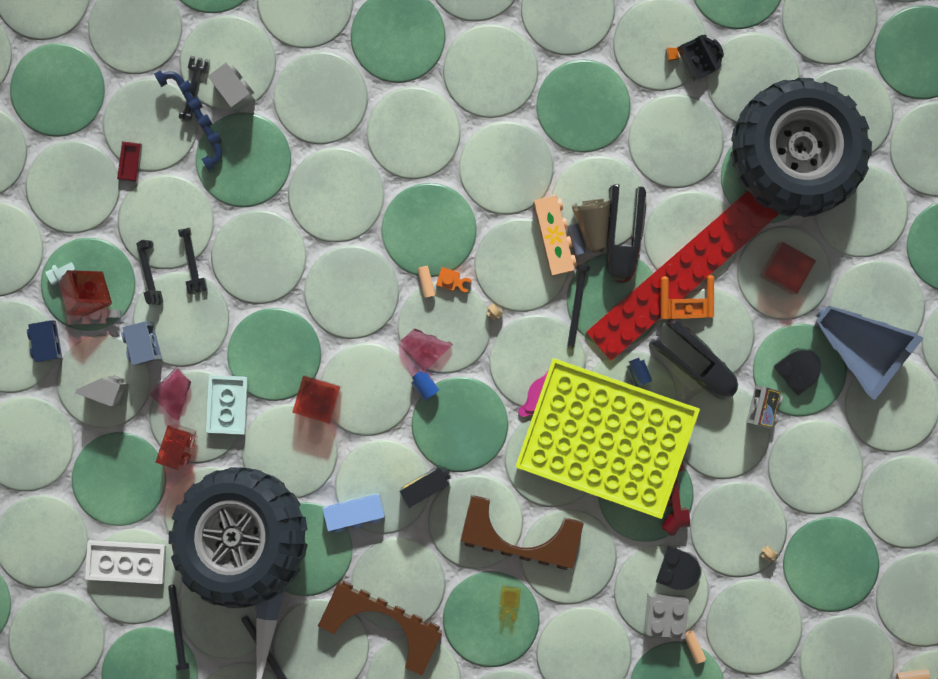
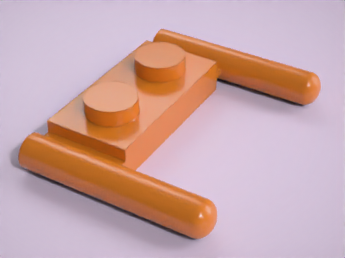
[661,275,714,319]

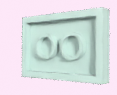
[206,375,248,435]

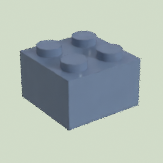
[121,321,162,365]

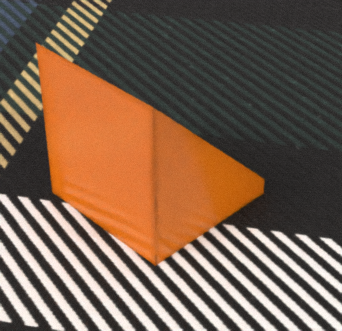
[666,47,679,62]

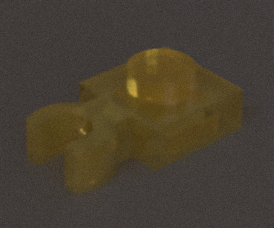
[500,586,521,621]

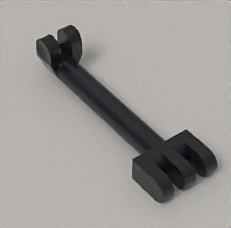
[179,56,210,122]
[178,227,208,294]
[136,240,163,305]

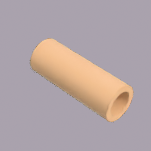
[417,266,435,298]
[685,631,706,664]
[896,670,930,679]

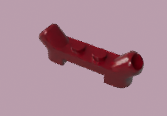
[661,460,690,536]

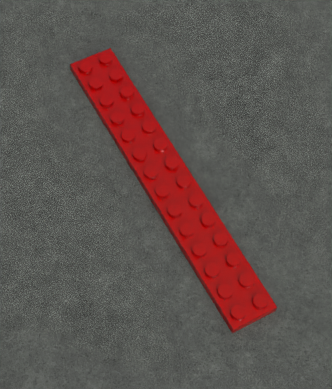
[586,163,796,361]

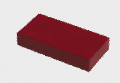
[117,141,142,182]

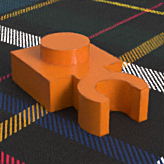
[436,267,472,293]

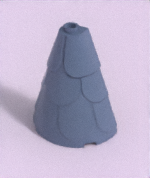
[816,306,924,400]

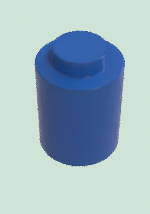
[411,371,440,401]

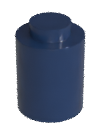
[626,357,653,387]

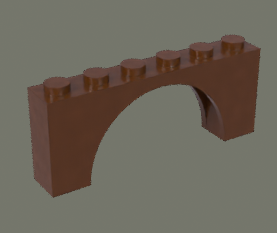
[460,495,584,570]
[318,581,442,676]

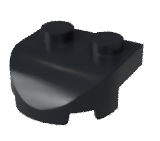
[677,35,724,82]
[773,348,821,396]
[656,546,702,590]

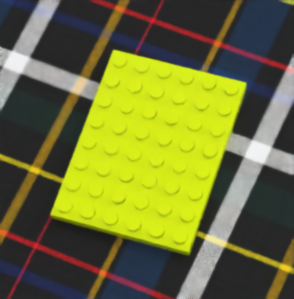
[515,358,700,519]

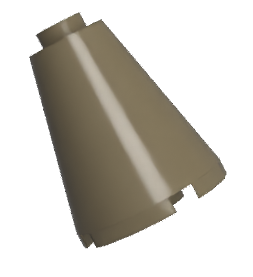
[572,199,610,253]

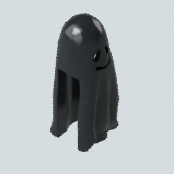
[606,184,647,283]
[649,319,739,400]

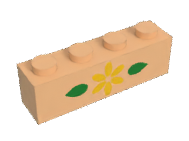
[533,195,577,276]

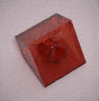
[58,270,112,316]

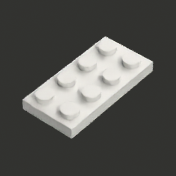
[85,540,166,584]

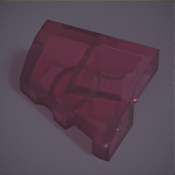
[399,328,453,372]
[149,367,191,421]

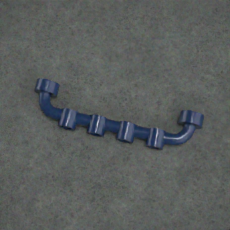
[154,70,222,172]

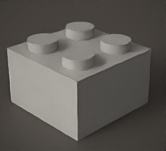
[208,63,255,113]
[644,593,689,639]

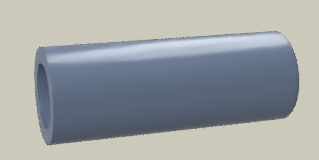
[568,224,586,256]

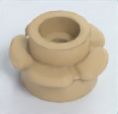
[486,303,503,320]
[761,545,779,563]

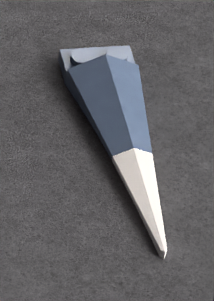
[256,587,286,679]

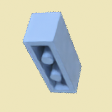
[323,493,385,533]

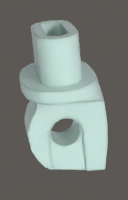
[46,262,76,286]

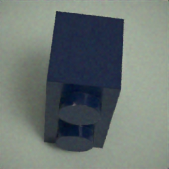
[27,320,63,362]

